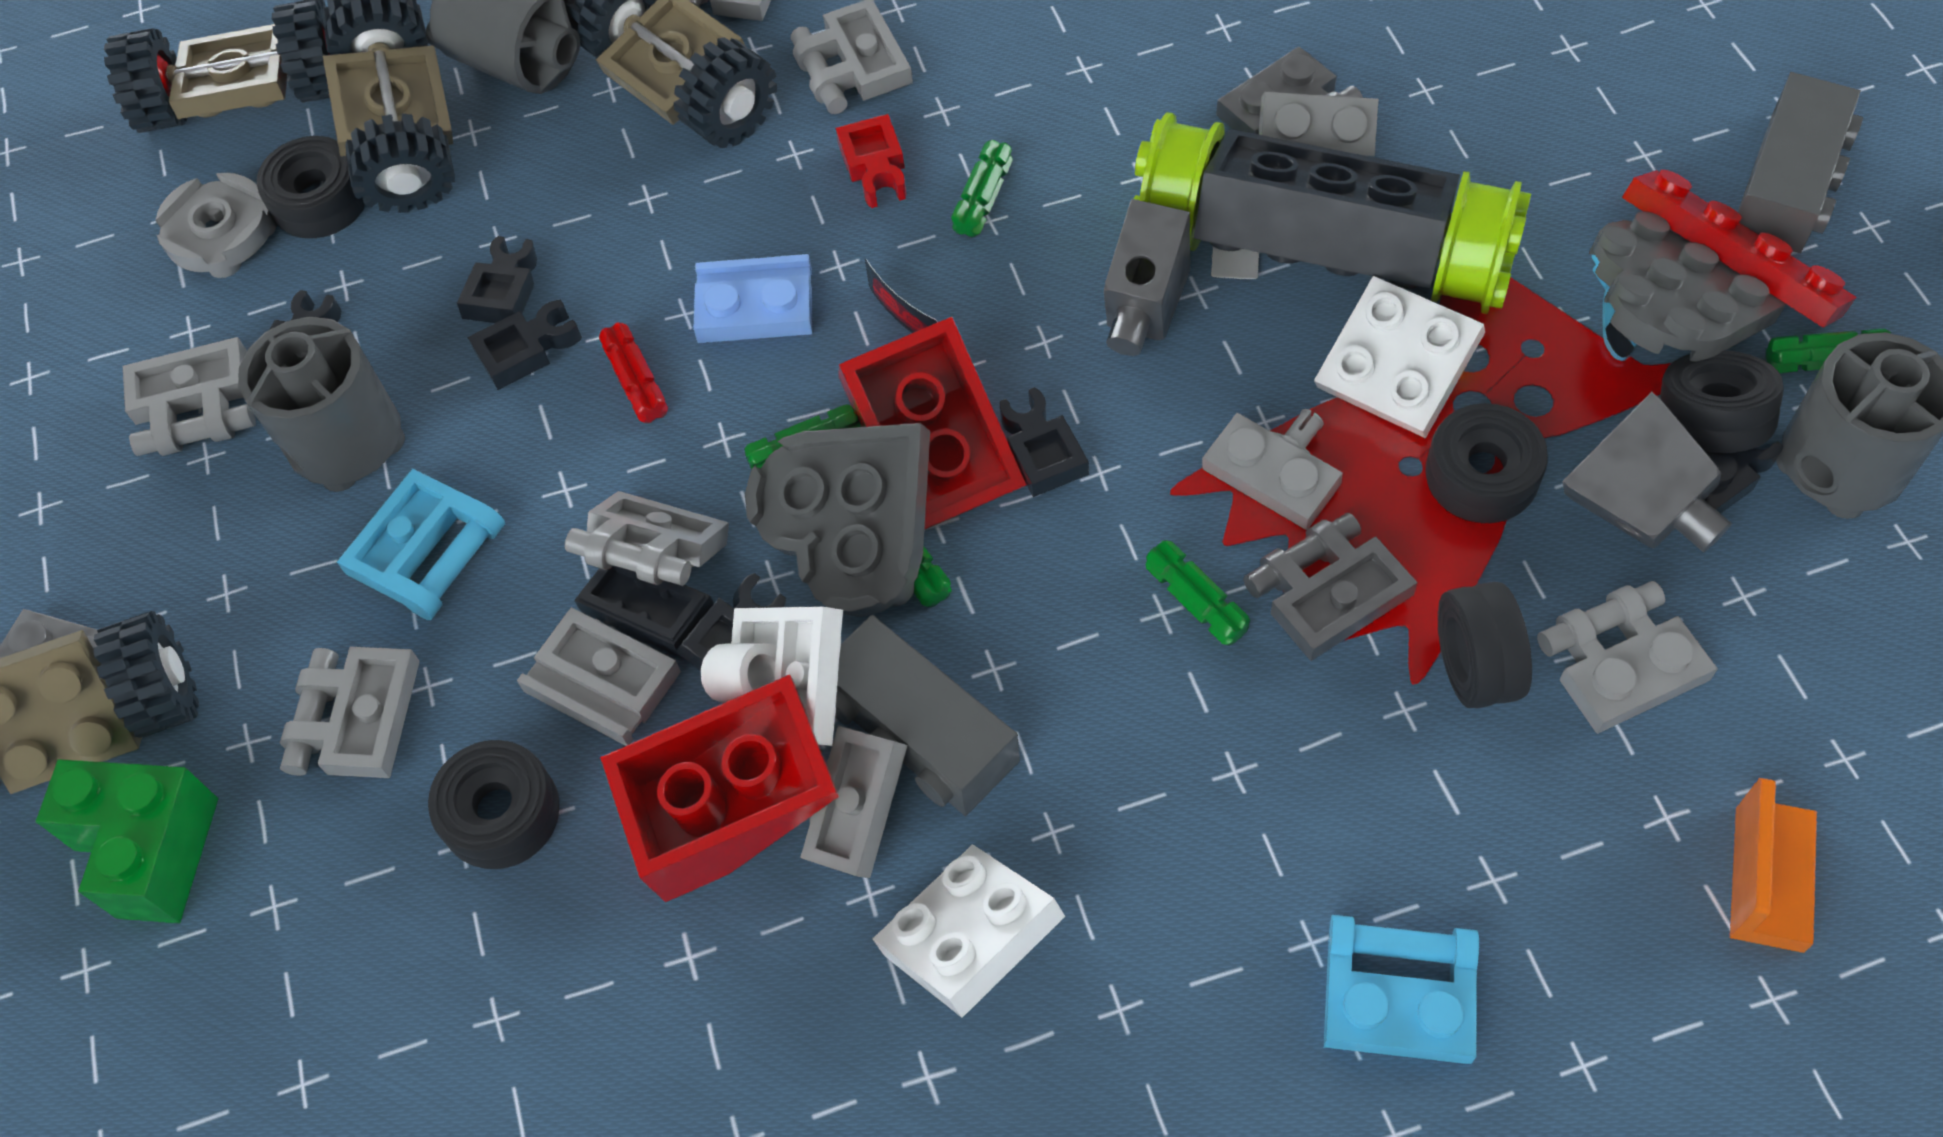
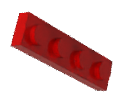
[1622,170,1857,328]

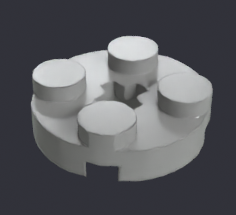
[156,172,277,278]

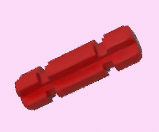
[599,322,668,423]

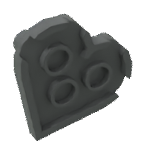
[1589,211,1786,361]
[745,423,930,617]

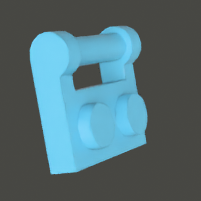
[337,468,506,621]
[1324,915,1479,1064]

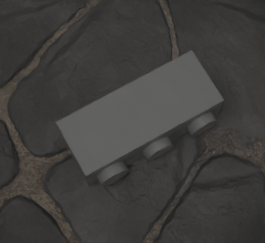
[1737,72,1863,254]
[835,615,1020,817]

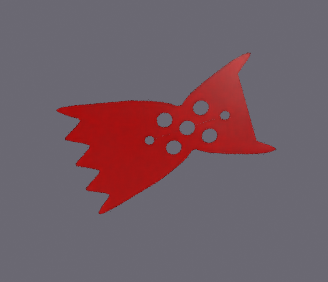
[1170,277,1671,685]

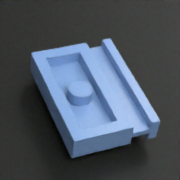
[694,254,812,343]

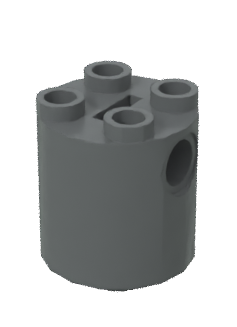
[426,0,580,94]
[238,317,405,492]
[1776,332,1943,519]

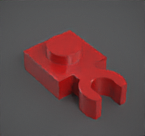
[835,114,907,208]

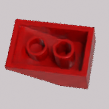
[838,317,1026,530]
[600,674,839,902]

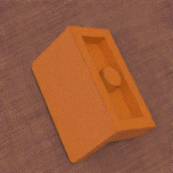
[1730,778,1817,953]

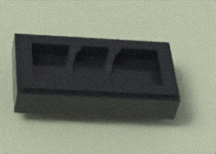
[574,565,714,656]

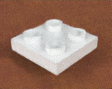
[1314,276,1485,438]
[701,607,843,746]
[873,844,1065,1018]

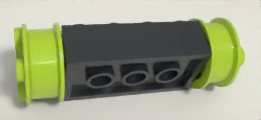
[1133,112,1531,314]

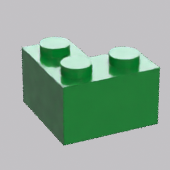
[36,759,219,923]

